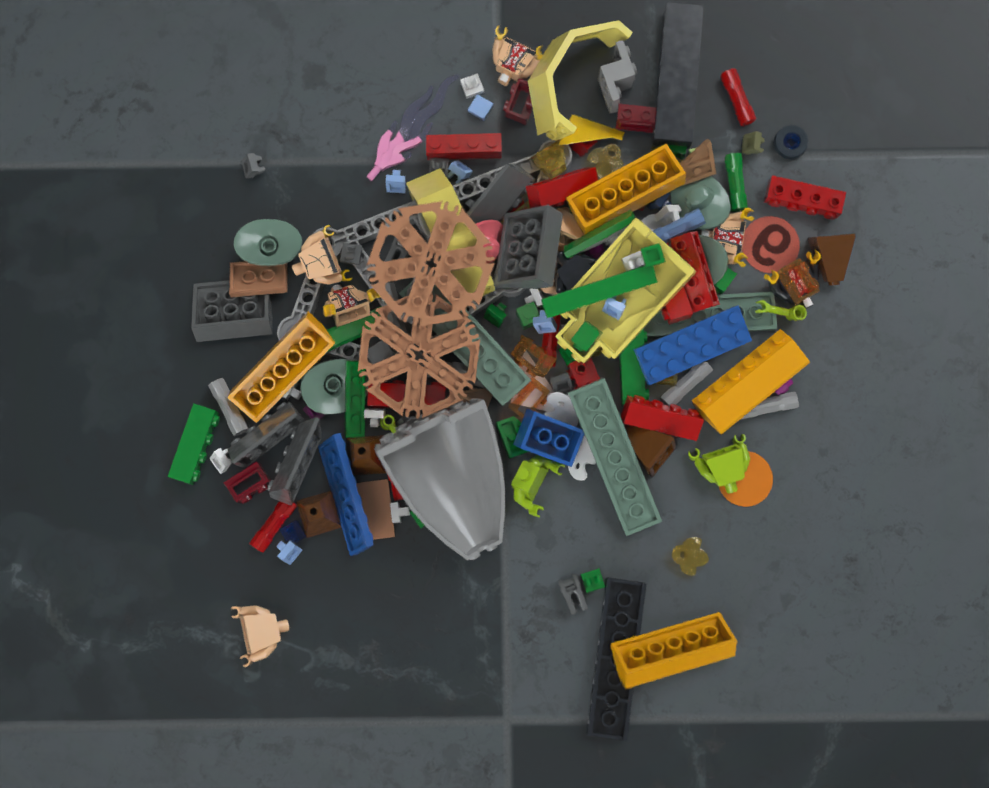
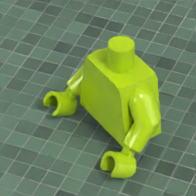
[688,434,750,493]
[511,455,565,517]

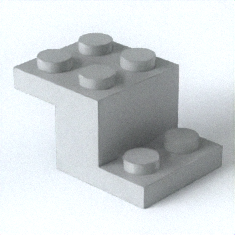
[598,40,637,114]

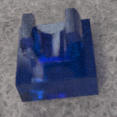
[280,520,306,544]

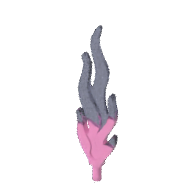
[366,74,459,181]

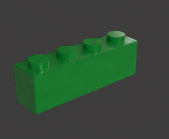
[619,329,649,406]
[168,403,220,485]

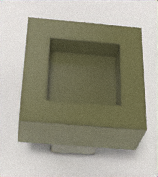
[742,131,765,155]

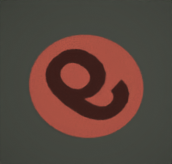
[742,216,800,273]

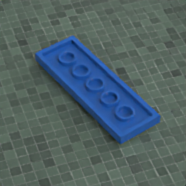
[633,305,752,385]
[318,433,374,556]

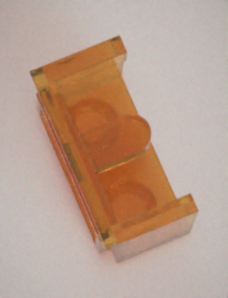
[777,258,820,306]
[511,335,557,378]
[508,377,550,420]

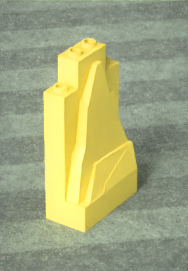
[555,218,697,363]

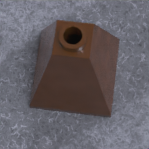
[808,234,856,286]
[624,424,676,478]
[346,435,387,476]
[296,490,342,538]

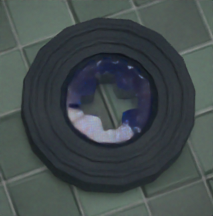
[774,125,809,159]

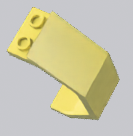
[528,20,633,141]
[406,168,495,296]

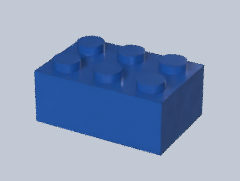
[513,409,584,467]

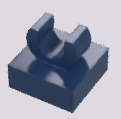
[646,193,671,210]

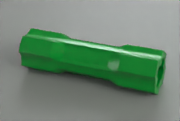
[725,153,748,212]

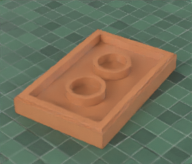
[229,261,288,297]
[356,479,395,540]

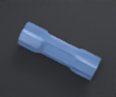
[653,208,706,243]

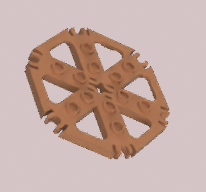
[367,201,494,327]
[358,293,480,418]

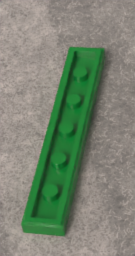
[541,265,658,318]

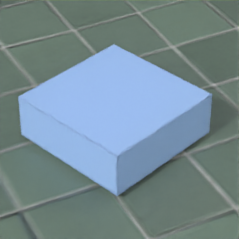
[468,94,493,121]

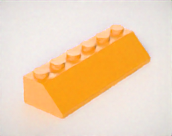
[566,144,686,235]
[227,311,335,423]
[692,329,810,435]
[611,612,737,689]

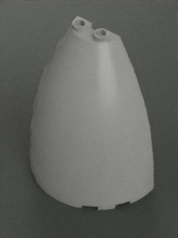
[375,399,505,560]

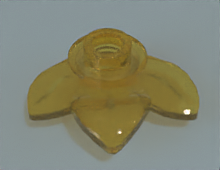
[587,144,624,178]
[672,537,709,576]

